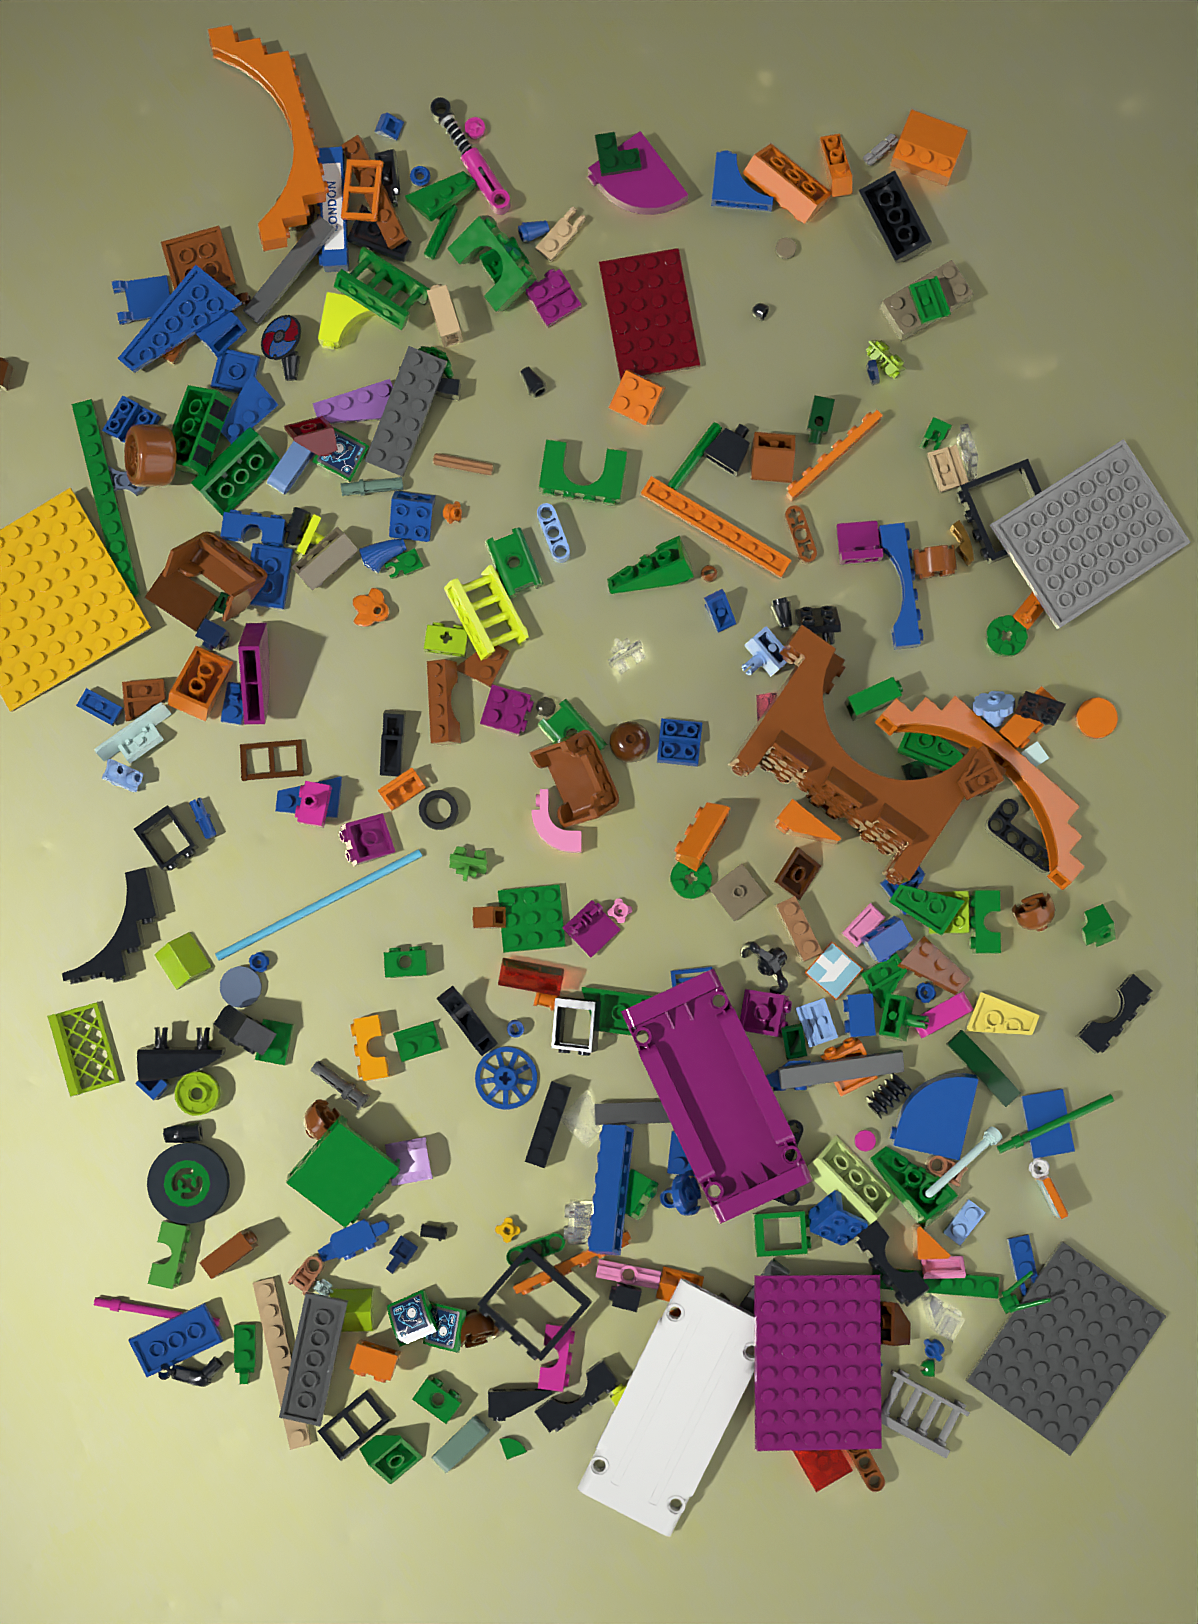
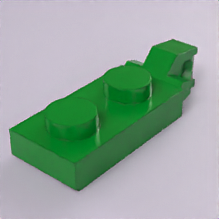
[234,1324,256,1384]

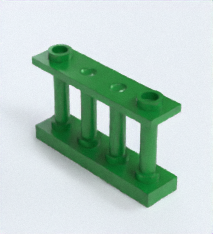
[334,246,430,331]

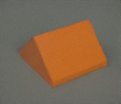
[912,1224,951,1260]

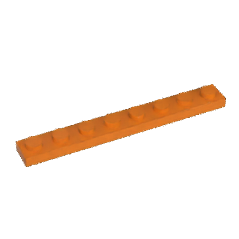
[640,476,792,579]

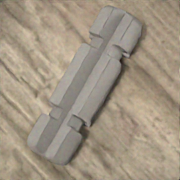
[863,134,899,166]

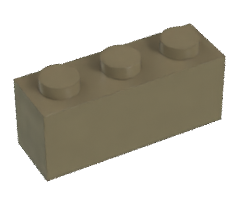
[291,527,358,591]

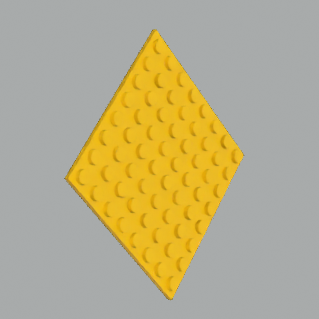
[0,488,151,712]

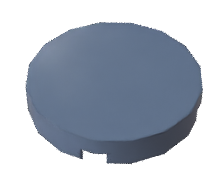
[220,966,262,1008]

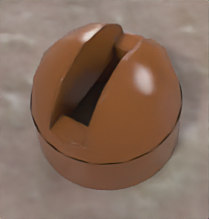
[701,565,717,583]

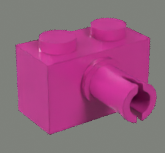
[295,781,332,828]

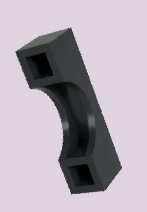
[1076,974,1153,1054]
[525,1081,572,1168]
[855,1220,930,1307]
[534,1358,618,1433]

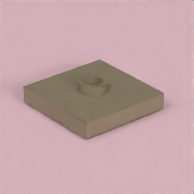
[709,863,767,921]

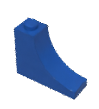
[711,150,773,212]

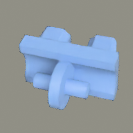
[102,759,143,793]

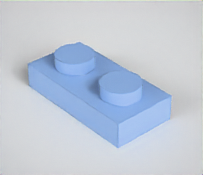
[943,1199,986,1246]

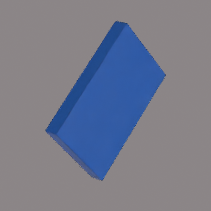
[249,543,294,610]
[1021,1089,1075,1159]

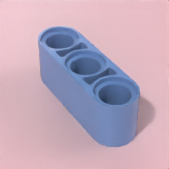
[267,441,315,495]

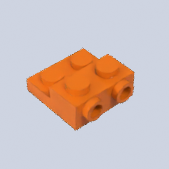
[820,1037,878,1096]

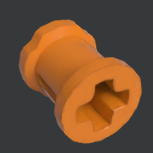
[533,988,558,1011]

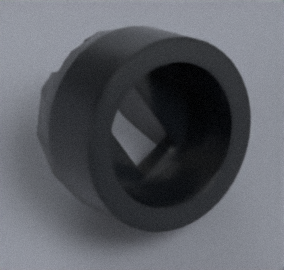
[752,303,769,321]

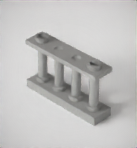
[881,1369,970,1458]

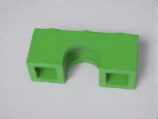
[148,1220,192,1289]

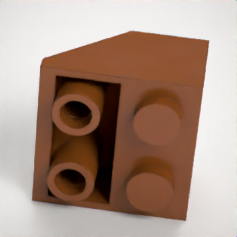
[751,432,795,483]

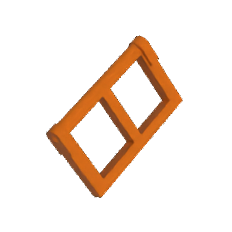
[341,159,384,222]

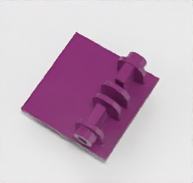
[562,900,621,958]

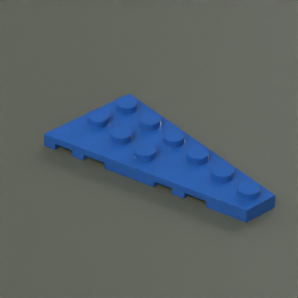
[117,265,243,373]

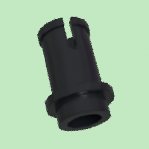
[420,1223,447,1241]

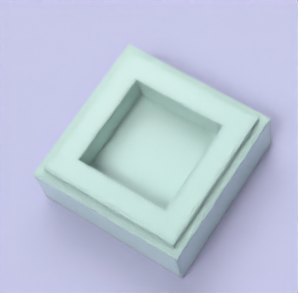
[1020,741,1049,767]

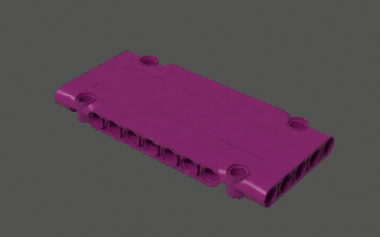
[621,968,813,1224]

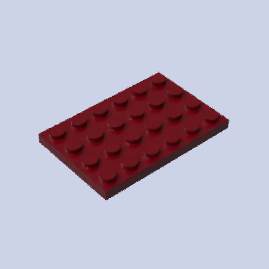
[599,248,700,381]

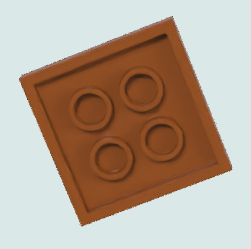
[161,226,237,290]

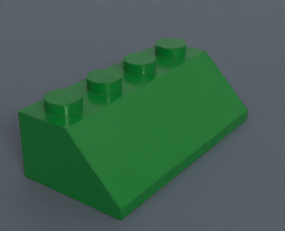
[191,427,281,516]

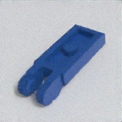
[1007,1234,1038,1297]

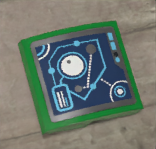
[312,427,369,482]
[387,1289,439,1347]
[423,1301,467,1353]

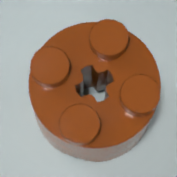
[913,545,957,579]

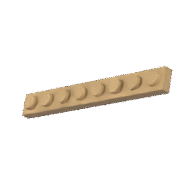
[253,1277,312,1450]

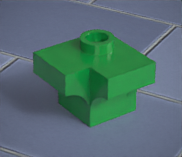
[1082,904,1116,947]

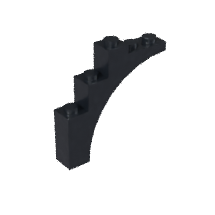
[62,868,160,985]

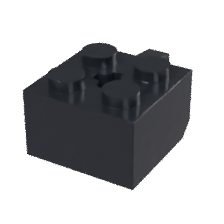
[214,1004,277,1055]

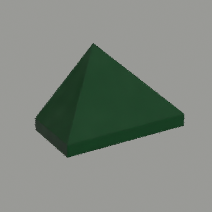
[781,1023,807,1060]

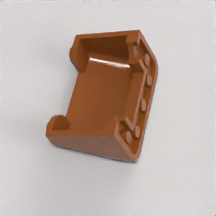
[529,730,619,828]

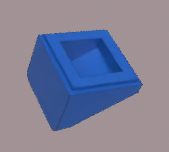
[375,112,404,140]

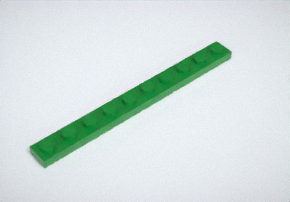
[72,399,141,597]

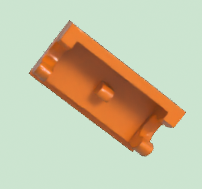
[378,768,426,811]

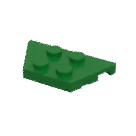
[582,987,653,1036]

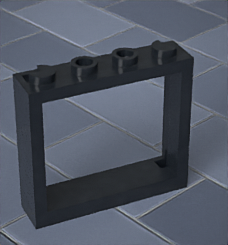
[956,459,1042,564]
[477,1244,592,1361]

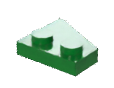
[860,952,907,1008]

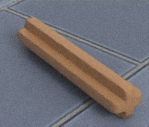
[433,453,493,475]

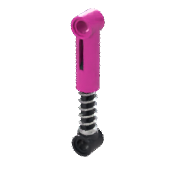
[430,97,510,215]

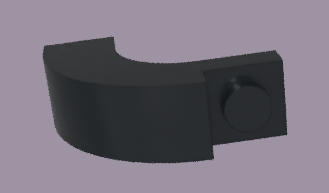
[436,986,498,1056]

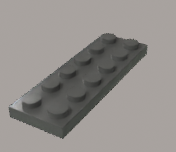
[365,346,448,477]
[279,1292,348,1427]

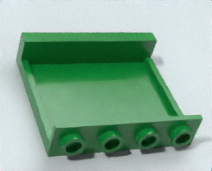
[286,1115,400,1228]

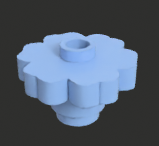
[973,691,1015,727]

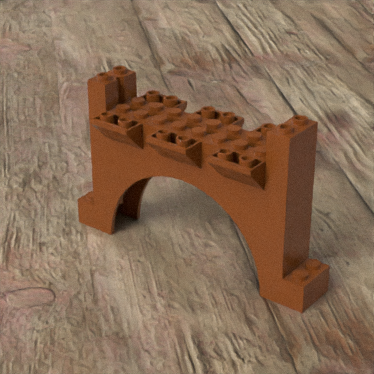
[729,625,1007,885]

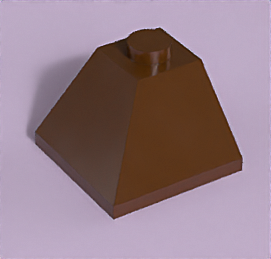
[880,1301,911,1346]

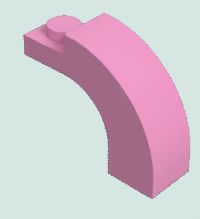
[532,789,582,853]

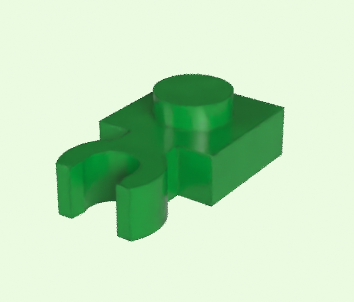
[385,548,424,579]

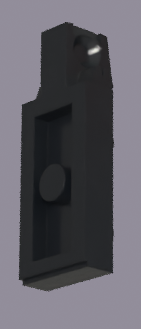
[374,149,400,208]

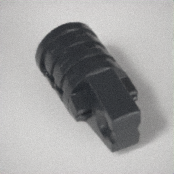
[285,507,311,546]
[163,1122,203,1143]

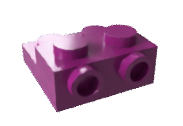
[525,269,582,328]
[480,684,534,736]
[339,813,395,866]
[740,989,792,1038]

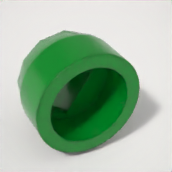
[920,1360,935,1377]

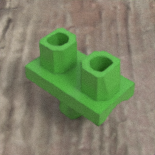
[449,846,487,882]

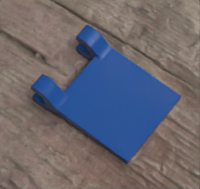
[112,275,170,325]

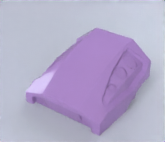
[385,1137,433,1186]

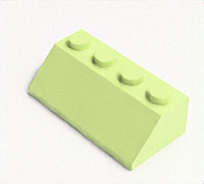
[807,1136,895,1226]

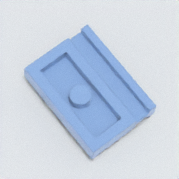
[795,998,838,1048]

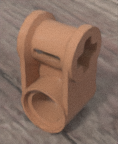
[925,1155,968,1187]
[288,1254,325,1296]

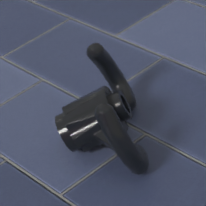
[741,941,788,994]

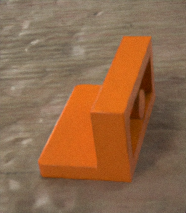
[656,1266,704,1302]

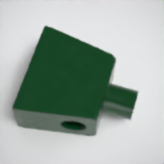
[807,395,835,445]

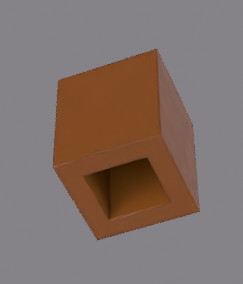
[472,906,506,929]

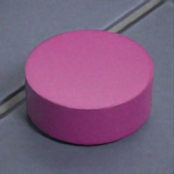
[854,1130,876,1151]

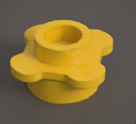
[495,1217,520,1243]

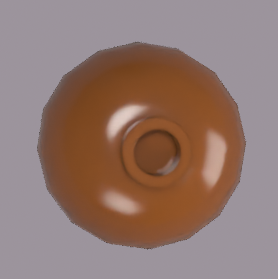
[1012,893,1055,932]
[304,1099,341,1140]

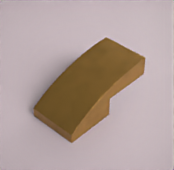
[950,520,974,566]

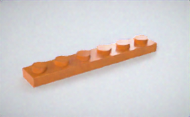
[786,410,883,502]
[513,1230,631,1295]

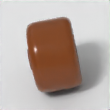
[124,424,176,487]

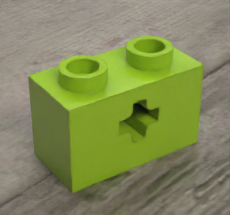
[424,622,469,658]

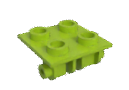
[866,340,906,379]
[929,891,970,934]

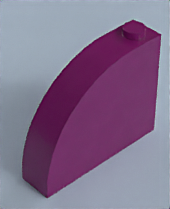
[587,131,688,215]
[238,623,269,725]

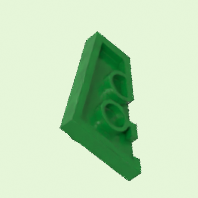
[405,171,477,222]
[889,884,965,936]

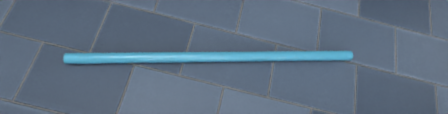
[215,849,422,961]

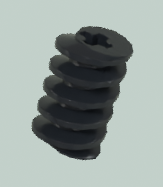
[865,1073,912,1119]

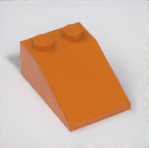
[168,646,233,721]
[774,799,841,845]

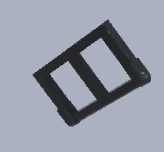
[317,1390,391,1461]

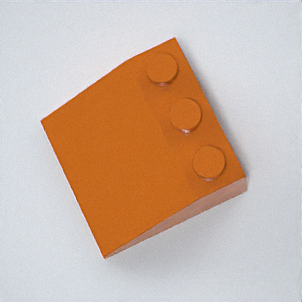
[890,109,968,186]

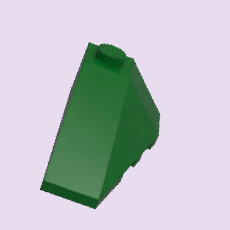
[607,536,694,594]
[870,1146,958,1229]

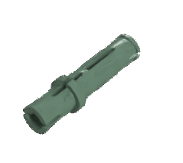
[341,477,403,496]

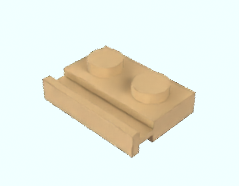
[927,444,968,493]

